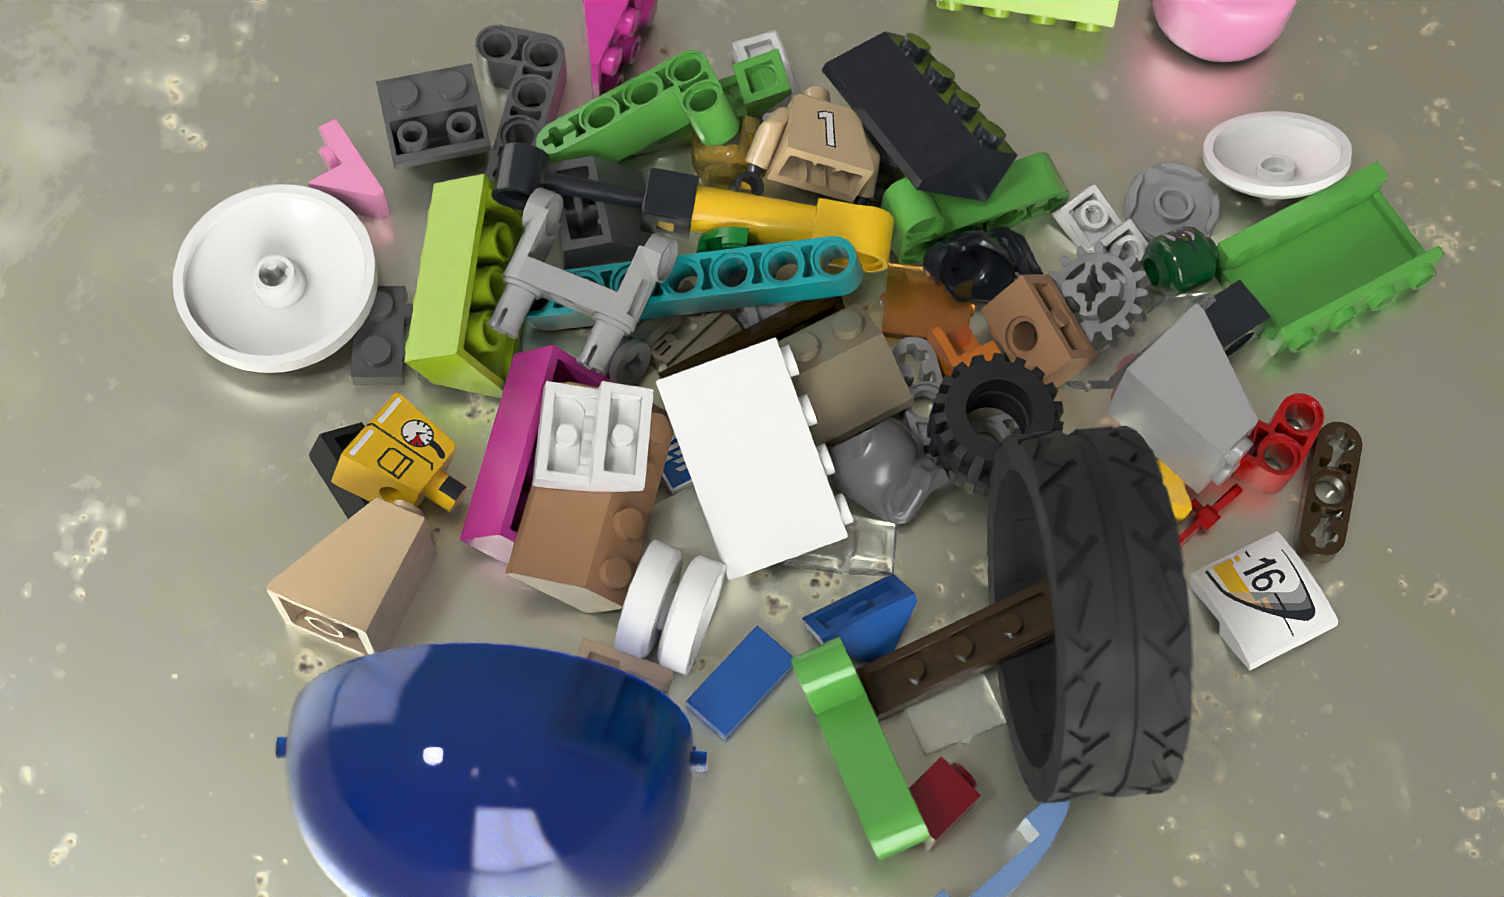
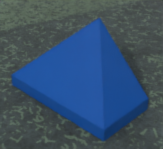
[802,573,918,662]

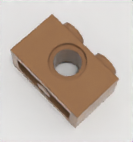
[981,274,1098,389]

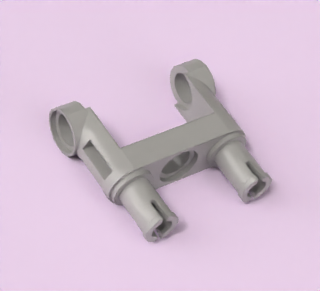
[487,187,679,376]

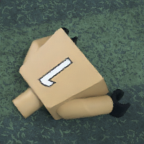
[729,86,880,206]

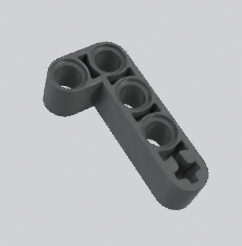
[475,25,567,182]

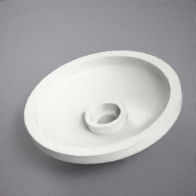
[1203,111,1352,199]

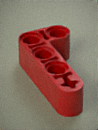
[1110,361,1325,494]

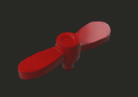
[1179,483,1243,548]

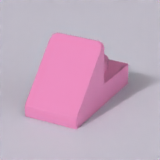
[308,118,390,219]

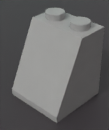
[1106,303,1259,494]

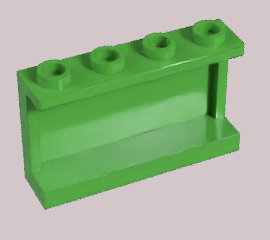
[1214,161,1445,358]

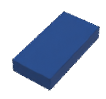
[686,625,793,741]

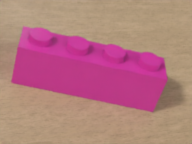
[460,345,613,563]

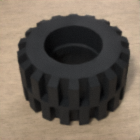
[927,353,1064,495]

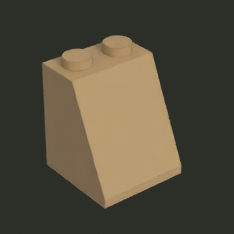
[266,497,437,663]

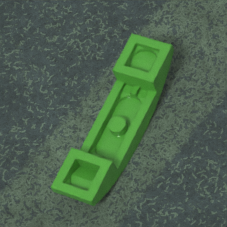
[630,48,792,156]

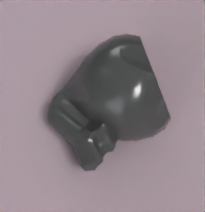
[828,417,950,524]

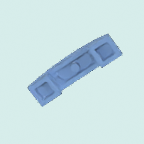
[934,800,1070,897]

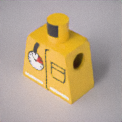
[331,391,468,513]

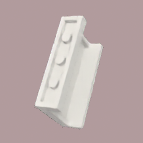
[656,337,853,580]

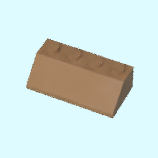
[505,381,674,614]

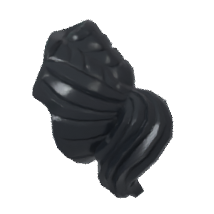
[923,226,1043,303]

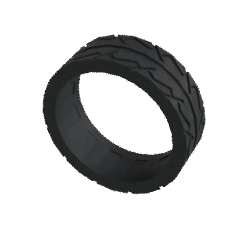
[987,425,1193,803]

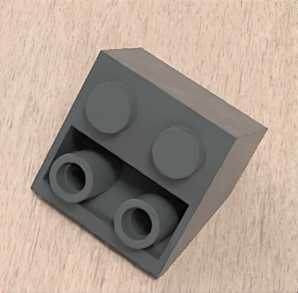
[376,63,492,169]
[548,156,653,270]

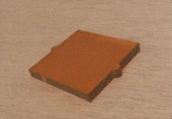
[879,263,976,346]

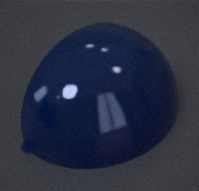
[275,643,707,897]

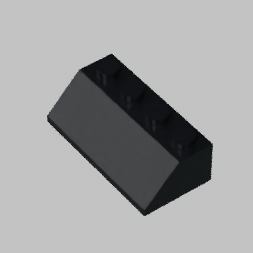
[821,31,1018,202]

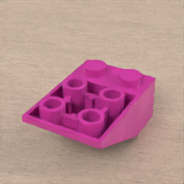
[582,0,658,100]

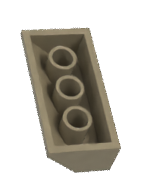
[778,303,914,449]

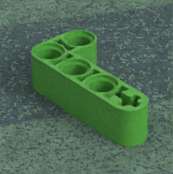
[536,50,740,163]
[881,152,1070,265]
[790,636,931,861]

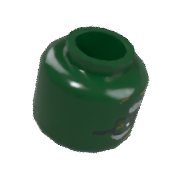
[1141,226,1219,297]

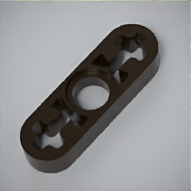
[1293,422,1362,564]

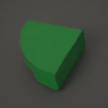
[696,227,749,253]

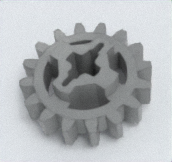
[1048,242,1153,351]

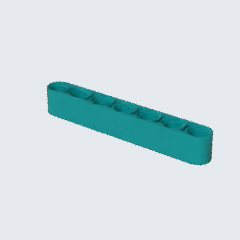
[525,236,864,331]

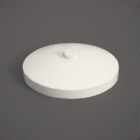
[173,184,378,373]

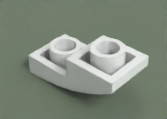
[1052,184,1148,284]

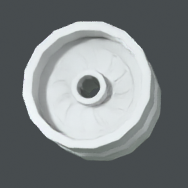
[614,539,726,675]

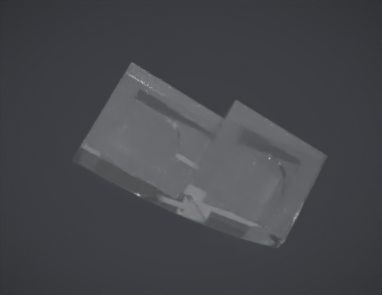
[782,515,898,576]

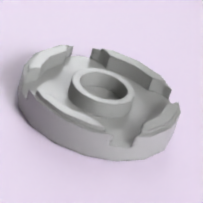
[1123,162,1221,243]

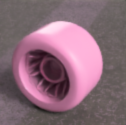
[1151,0,1298,62]

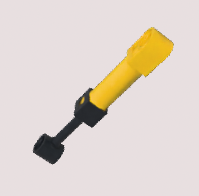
[491,142,895,273]

